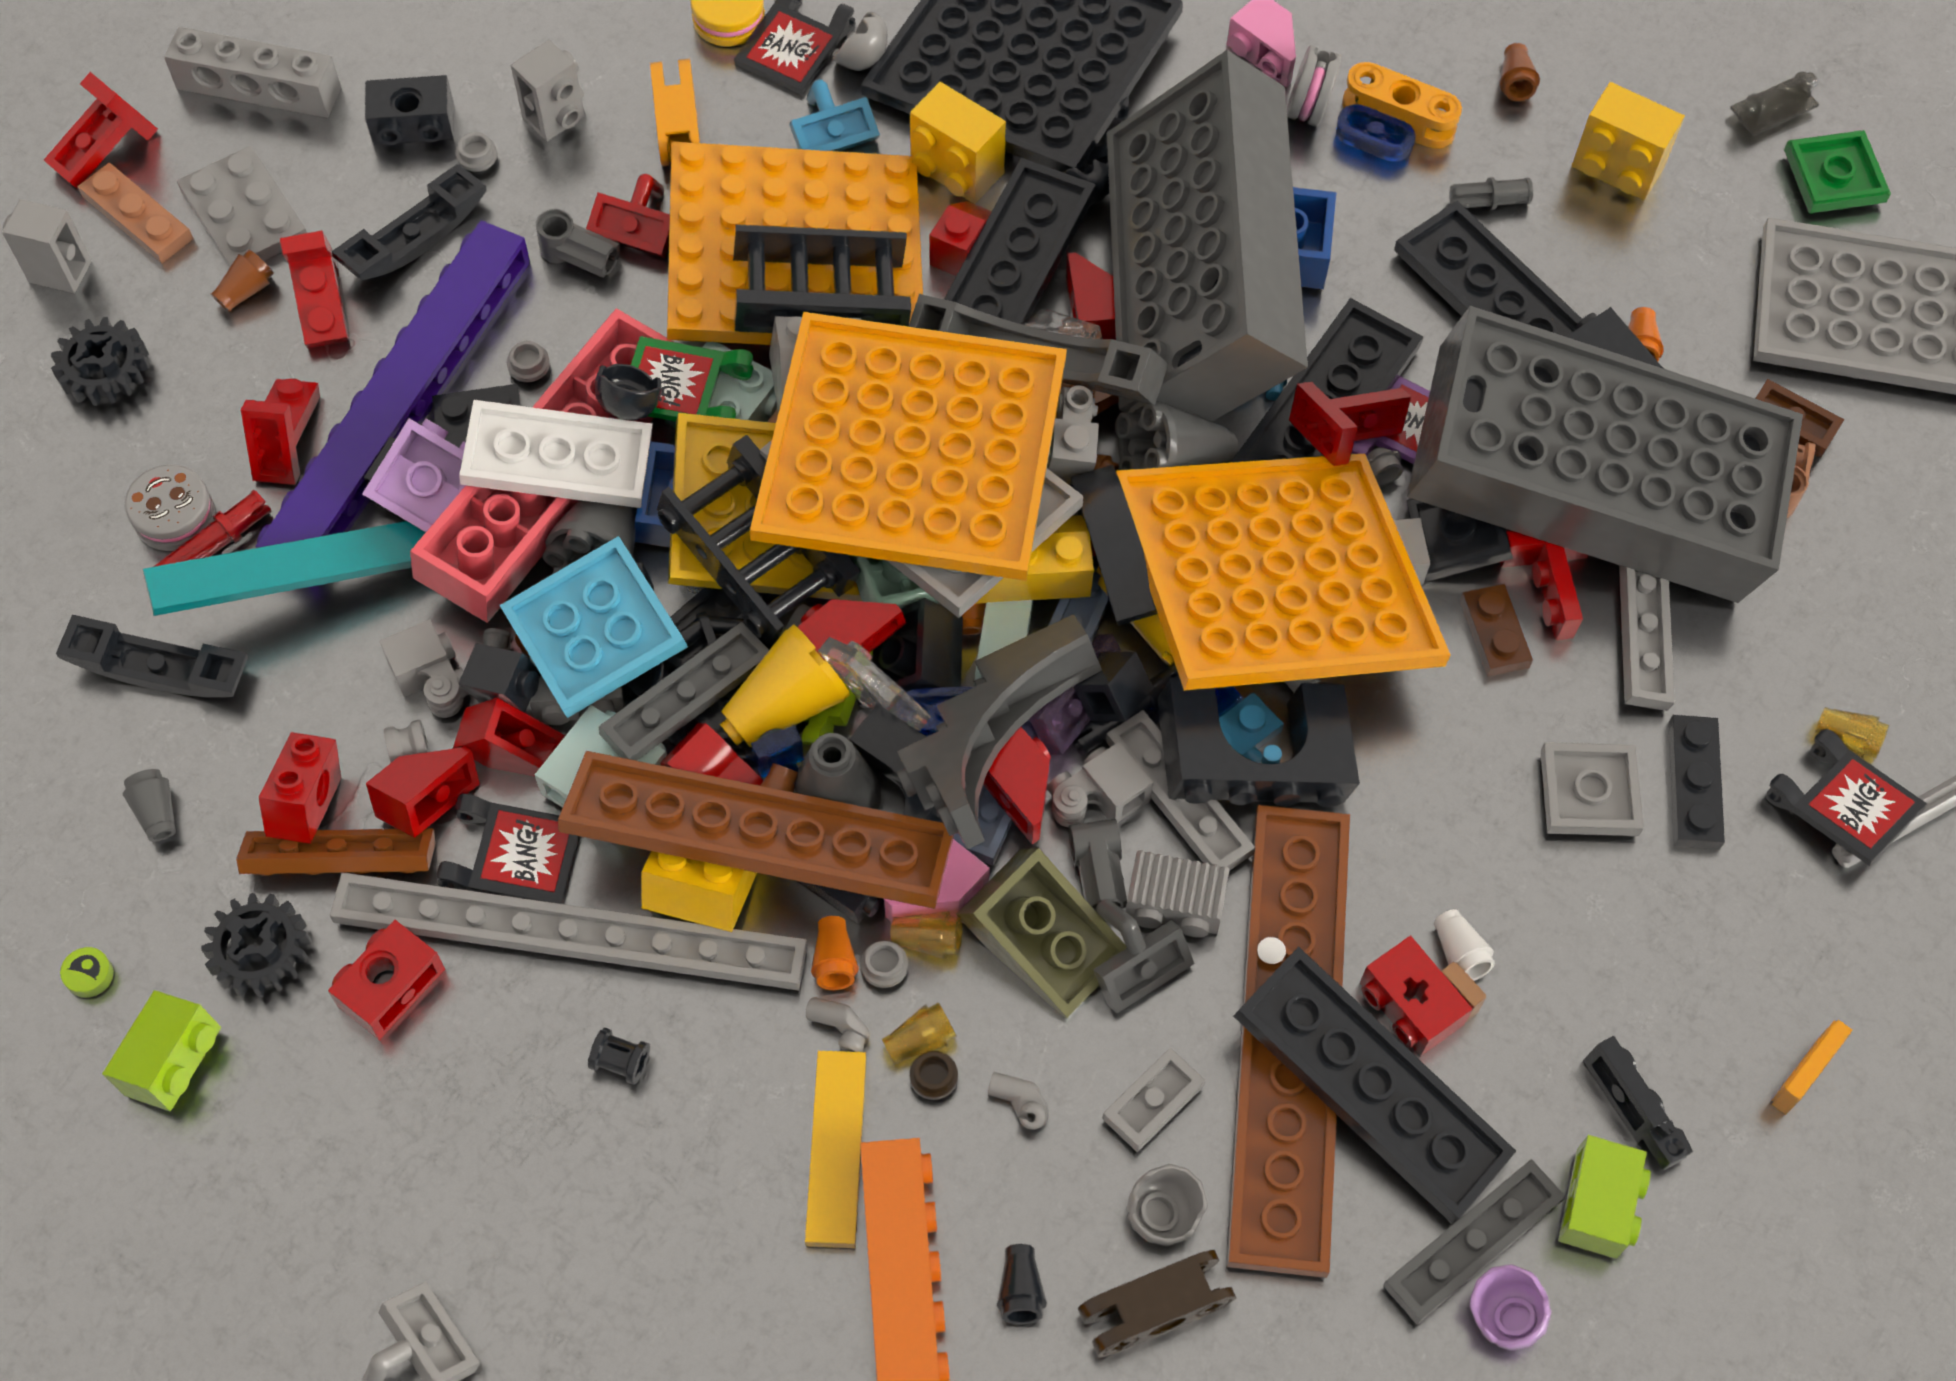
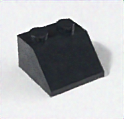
[858,598,963,710]

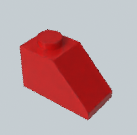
[929,201,992,276]
[1066,252,1116,340]
[798,599,906,677]
[453,698,565,776]
[983,727,1051,844]
[366,747,480,838]

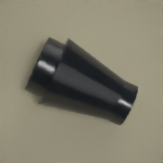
[997,1244,1047,1325]

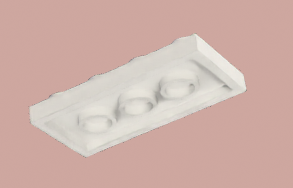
[459,400,652,508]

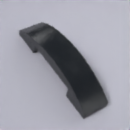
[331,164,487,280]
[1071,465,1158,626]
[56,615,248,697]

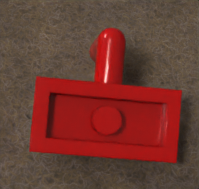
[586,173,670,258]

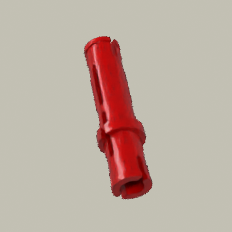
[153,489,272,567]

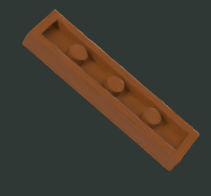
[236,828,436,876]

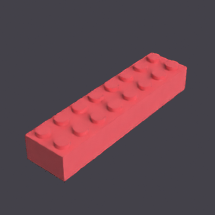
[410,308,674,623]

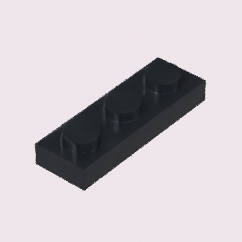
[1668,715,1725,850]

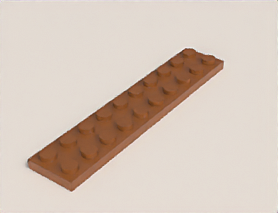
[1227,805,1350,1278]

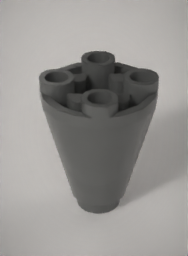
[1115,401,1238,470]
[543,500,637,567]
[794,733,881,810]

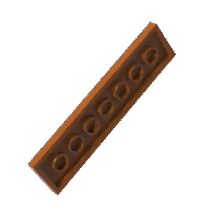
[558,751,954,909]

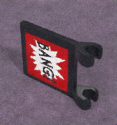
[734,0,856,95]
[1766,729,1927,866]
[436,793,580,904]

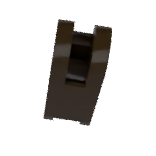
[1077,1250,1236,1357]

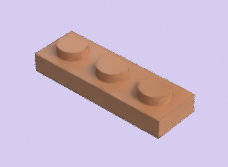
[77,162,194,264]

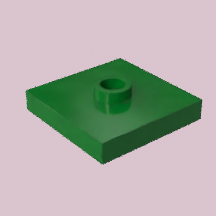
[1784,130,1891,213]

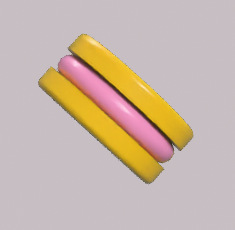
[690,0,765,47]

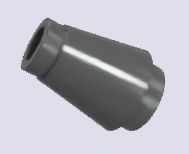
[122,769,176,842]

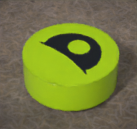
[60,947,114,998]

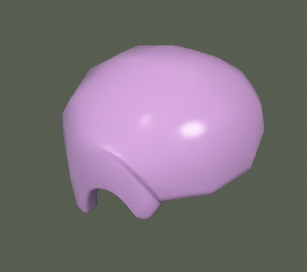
[1470,1264,1552,1351]

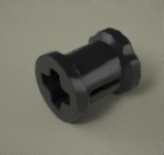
[588,1027,650,1085]

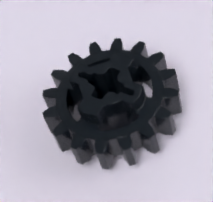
[51,317,150,406]
[201,893,311,997]

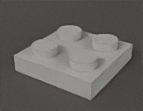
[1541,742,1644,836]

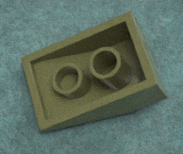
[956,848,1126,1018]

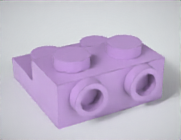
[362,418,466,532]

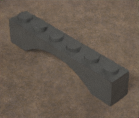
[908,294,1169,405]

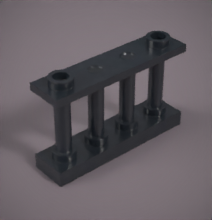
[733,225,911,333]
[657,435,861,646]

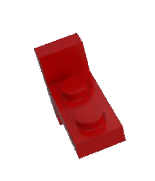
[44,72,158,189]
[280,230,349,349]
[241,378,320,485]
[1289,381,1412,466]
[1500,531,1588,641]

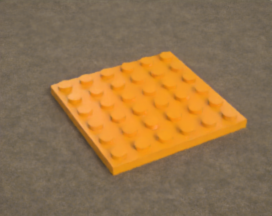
[667,142,923,345]
[750,312,1067,581]
[1116,453,1451,691]

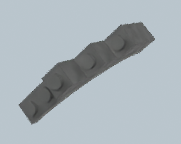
[896,614,1102,850]

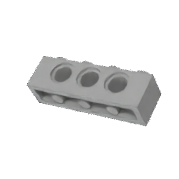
[164,27,342,118]

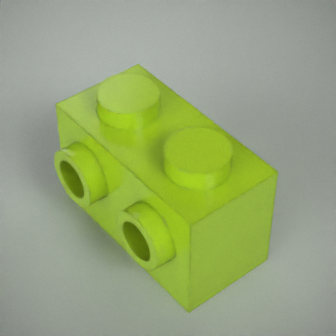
[102,990,222,1112]
[1558,1135,1651,1259]

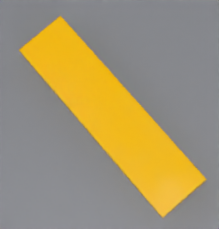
[805,1051,867,1248]

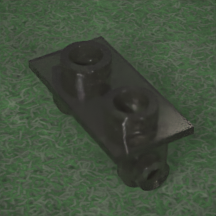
[1730,71,1819,136]

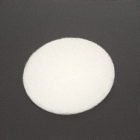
[1257,937,1286,964]

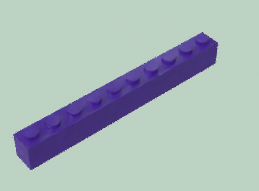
[255,220,530,588]

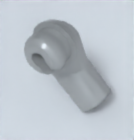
[806,997,870,1052]
[987,1072,1049,1130]

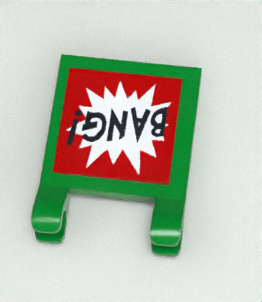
[631,336,754,422]

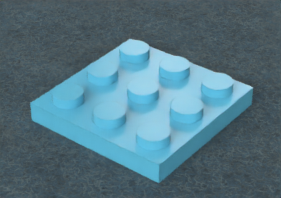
[500,536,688,718]

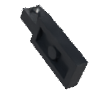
[1583,1036,1693,1170]

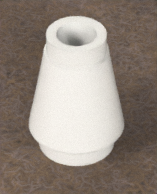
[1434,909,1495,981]

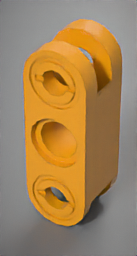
[650,59,700,167]
[1342,62,1462,149]

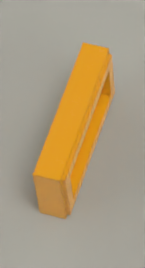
[1771,1019,1852,1115]

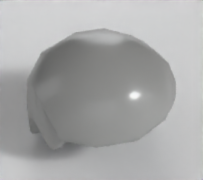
[831,12,888,71]
[1127,1164,1208,1246]

